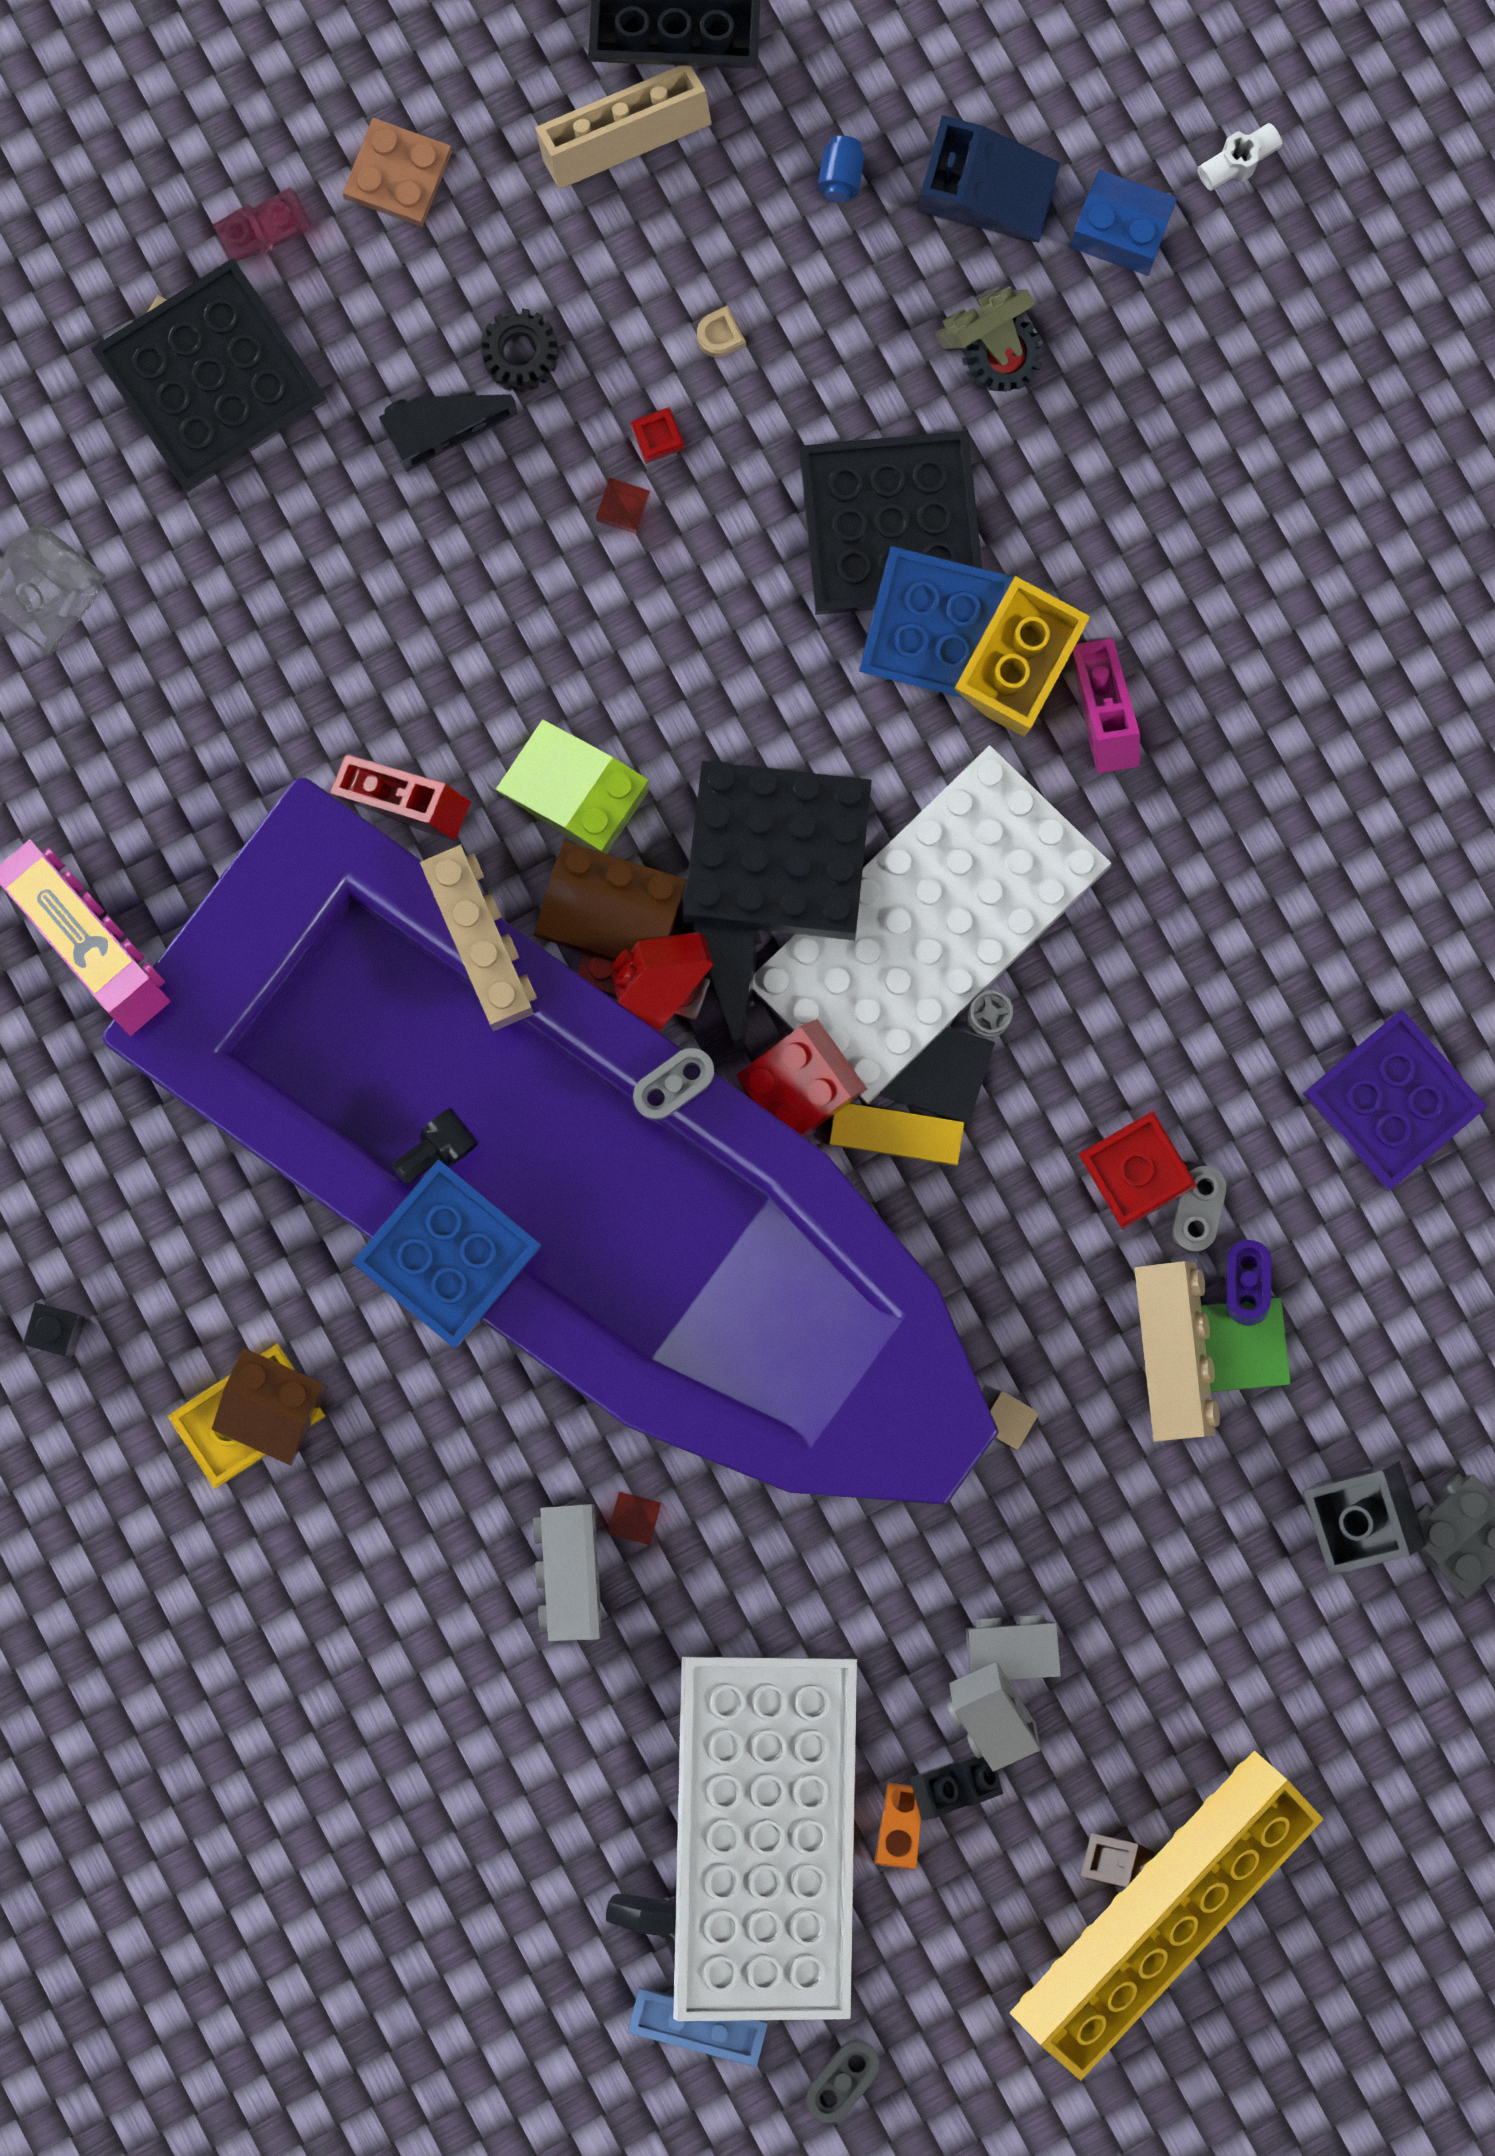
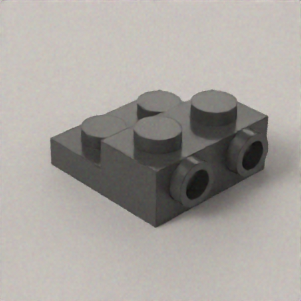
[1416,1474,1495,1599]

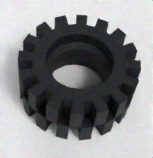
[481,308,559,392]

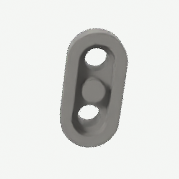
[633,1048,714,1120]
[1172,1166,1226,1252]

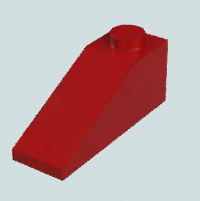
[330,754,471,840]

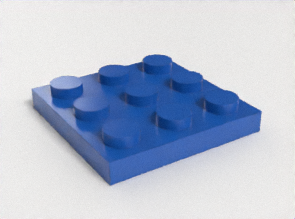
[858,546,1014,698]
[351,1159,542,1350]

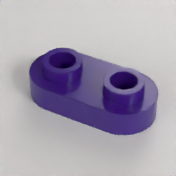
[1226,1240,1271,1326]

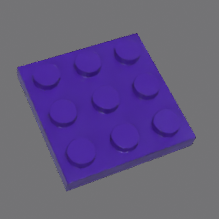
[1302,1009,1487,1192]

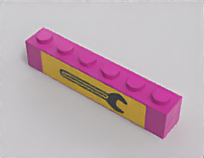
[0,839,171,1037]

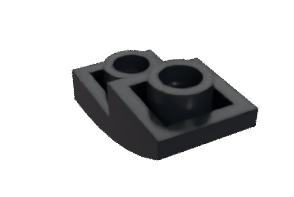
[910,1755,1003,1821]

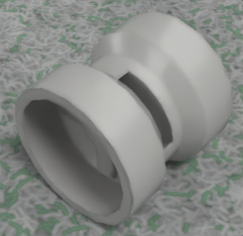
[968,991,1013,1038]

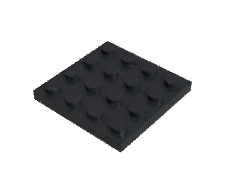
[91,258,328,493]
[799,430,982,615]
[683,761,872,941]

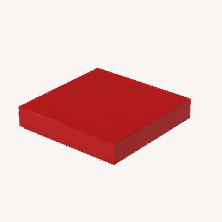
[1078,1111,1198,1230]

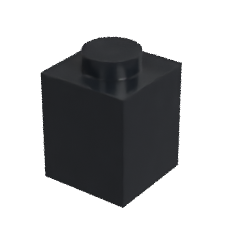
[22,1302,86,1359]

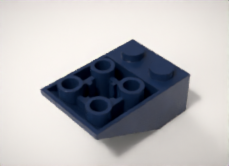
[918,115,1060,243]

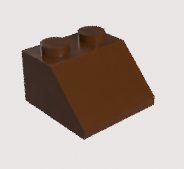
[211,1348,328,1466]

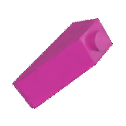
[1072,638,1140,774]

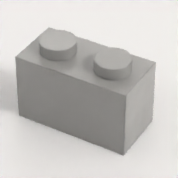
[966,1614,1061,1680]
[947,1661,1041,1772]

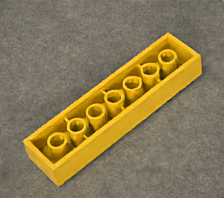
[1010,1751,1324,2081]

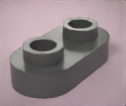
[806,2040,880,2123]

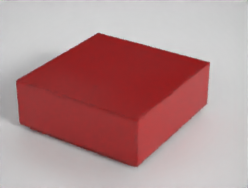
[630,407,685,464]

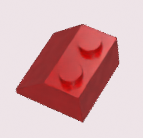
[611,932,714,1032]

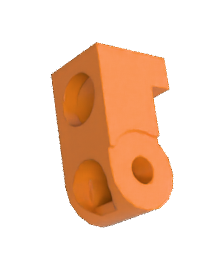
[874,1782,921,1870]

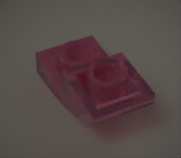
[212,187,313,262]

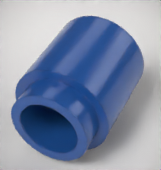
[817,135,865,203]

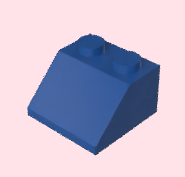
[1070,169,1177,276]

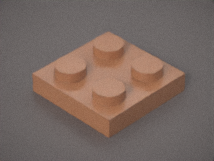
[343,118,452,227]

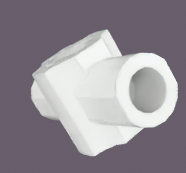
[1197,123,1283,191]

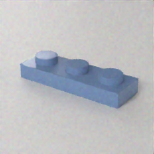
[627,1987,768,2067]

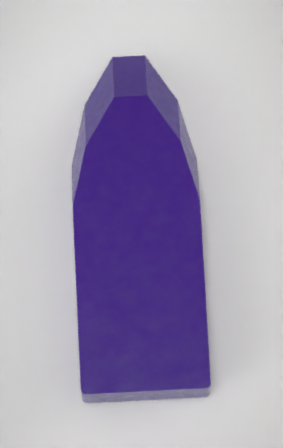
[103,778,999,1505]

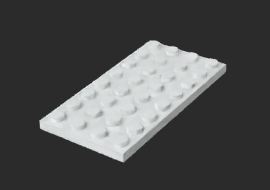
[753,745,1111,1105]
[673,1657,857,2021]

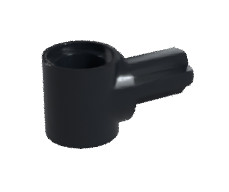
[392,1108,479,1184]

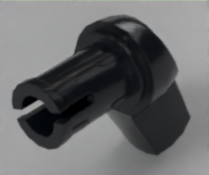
[606,1893,676,1966]

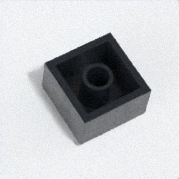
[1303,1461,1427,1576]

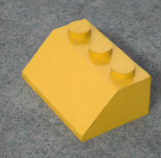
[954,576,1090,737]

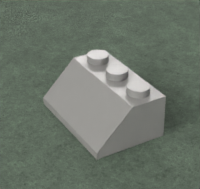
[533,1504,602,1641]

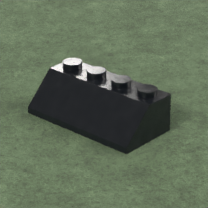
[588,0,760,69]

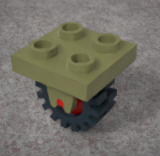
[934,287,1044,392]

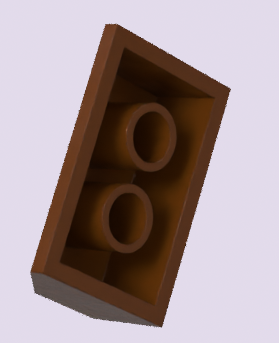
[534,841,687,962]

